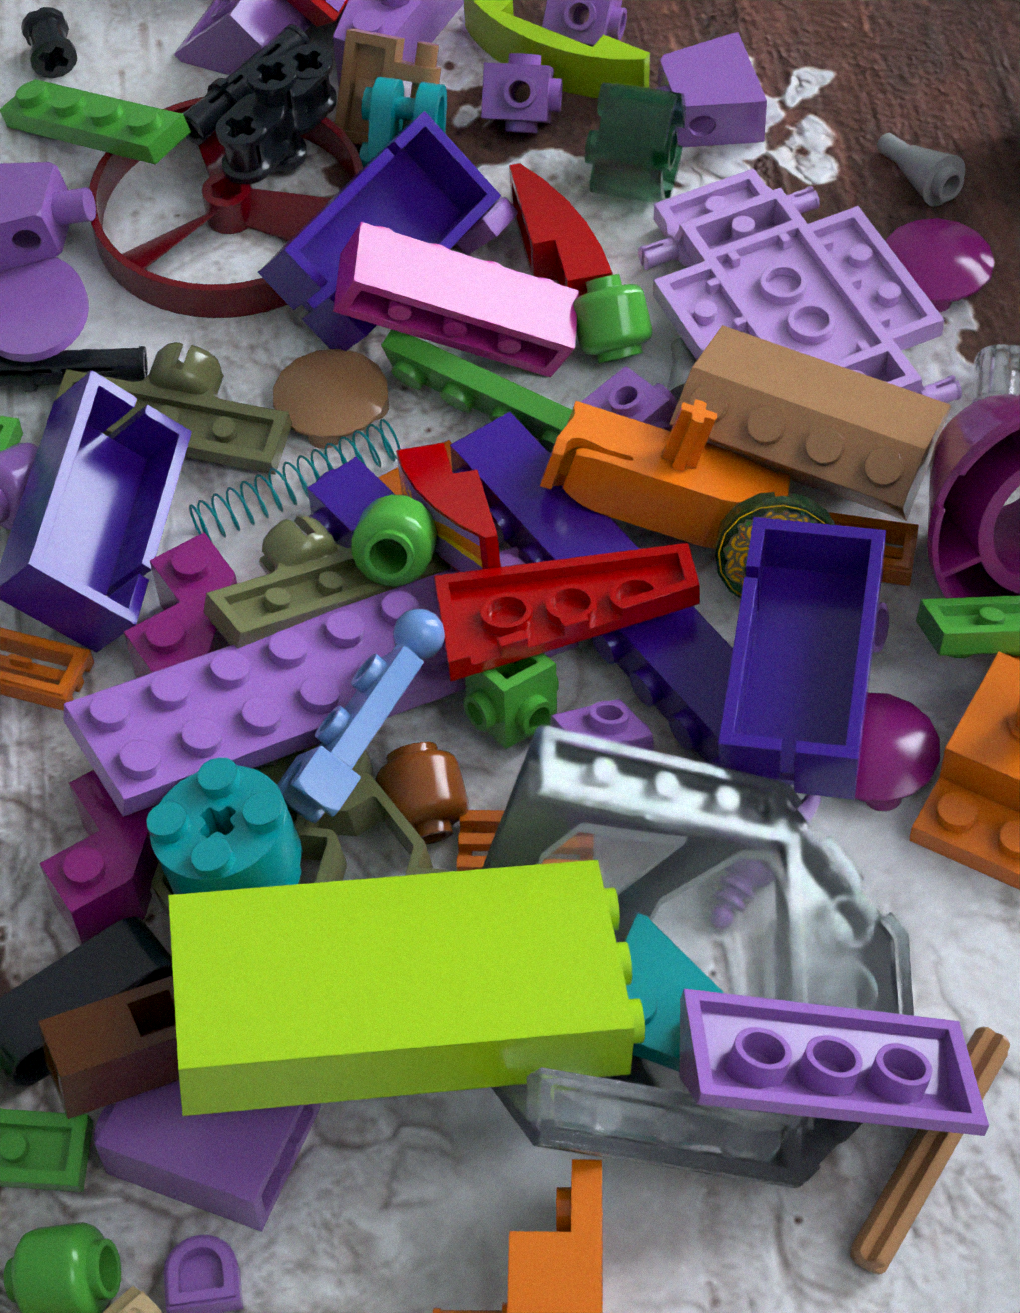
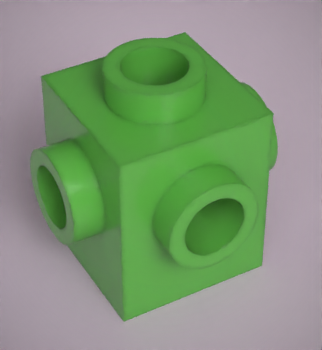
[463,653,559,749]

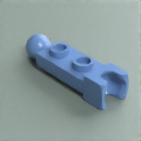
[277,609,445,823]

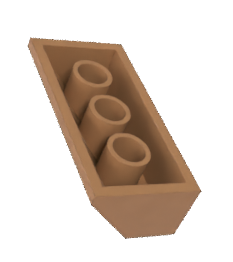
[669,325,951,521]

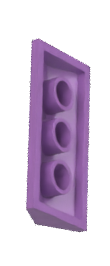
[679,989,989,1136]

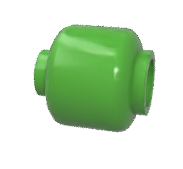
[574,274,652,364]
[351,494,437,587]
[4,1222,121,1313]

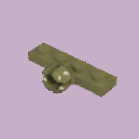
[47,342,292,475]
[203,515,451,649]

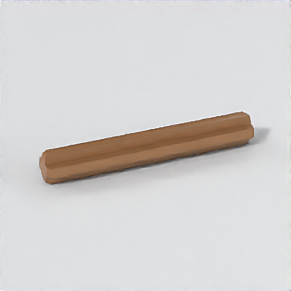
[850,1026,1010,1275]

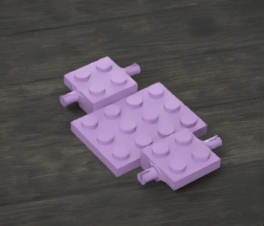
[638,168,962,429]

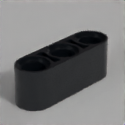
[0,916,173,1087]

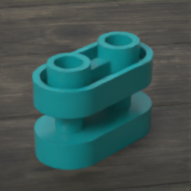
[359,77,447,168]

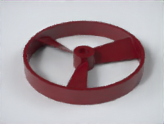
[89,97,363,318]

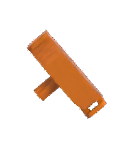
[539,399,790,550]

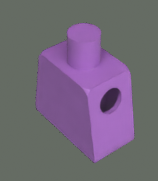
[632,32,767,147]
[0,162,96,272]

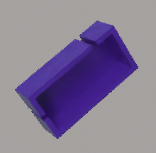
[258,111,501,351]
[0,370,192,653]
[718,517,886,800]

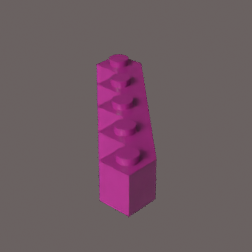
[39,532,237,945]

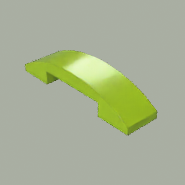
[464,0,650,100]

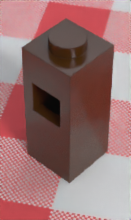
[38,976,179,1119]

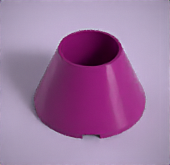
[927,394,1020,598]

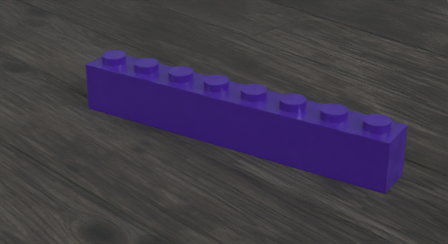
[450,412,794,791]

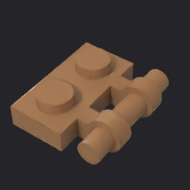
[335,28,442,145]

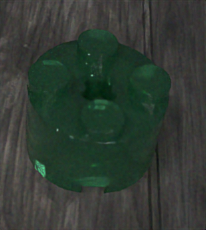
[585,82,686,203]

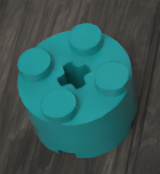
[146,757,303,894]

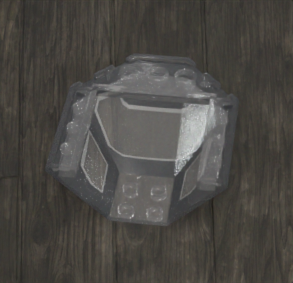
[482,724,914,1188]

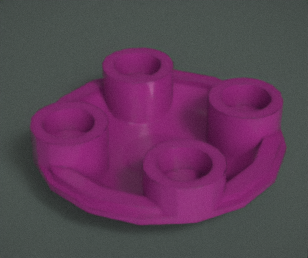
[885,218,995,312]
[855,692,940,812]

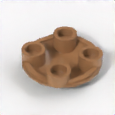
[273,349,389,449]

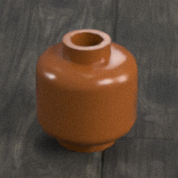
[375,742,469,845]

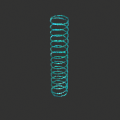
[189,419,401,542]

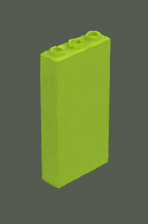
[168,860,645,1116]

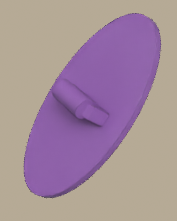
[0,257,89,362]

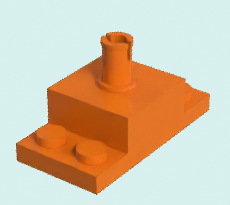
[909,652,1020,890]
[433,1159,603,1313]

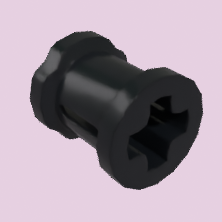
[21,7,77,78]

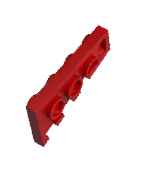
[434,543,700,682]

